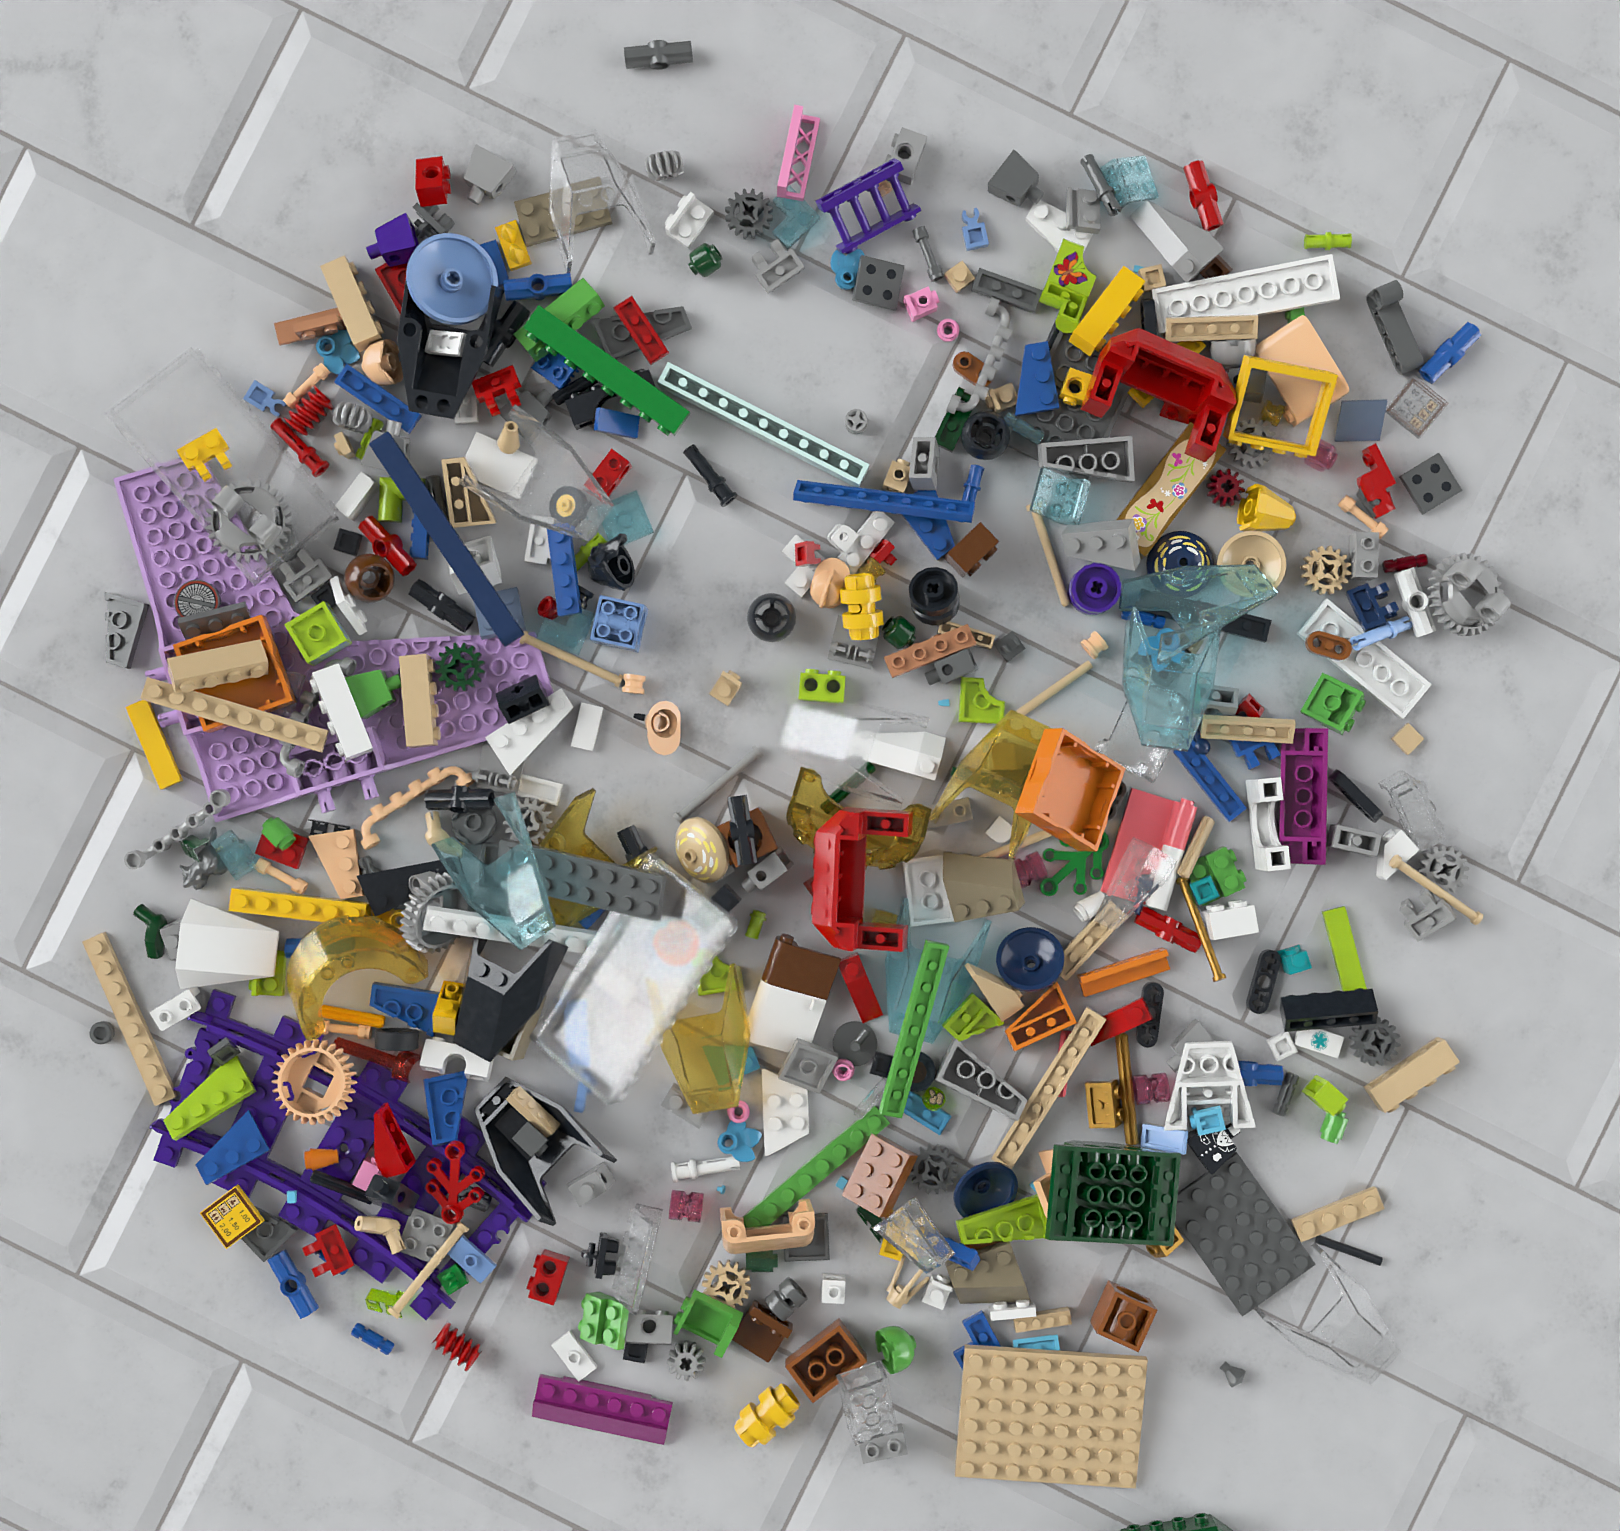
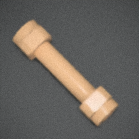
[283,363,331,410]
[1338,495,1389,539]
[254,857,309,895]
[315,1019,372,1039]

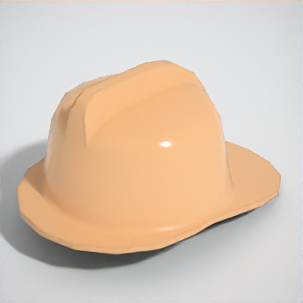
[810,557,850,608]
[645,701,681,755]

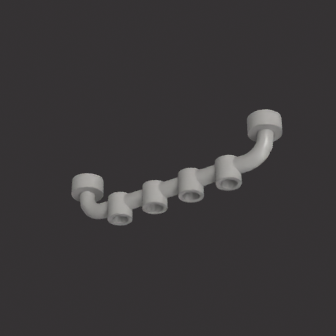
[946,297,1012,414]
[279,657,357,778]
[124,789,231,869]

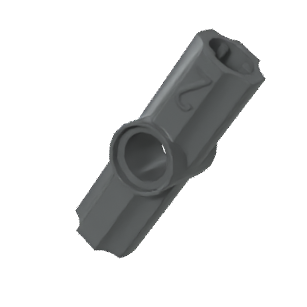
[624,40,693,70]

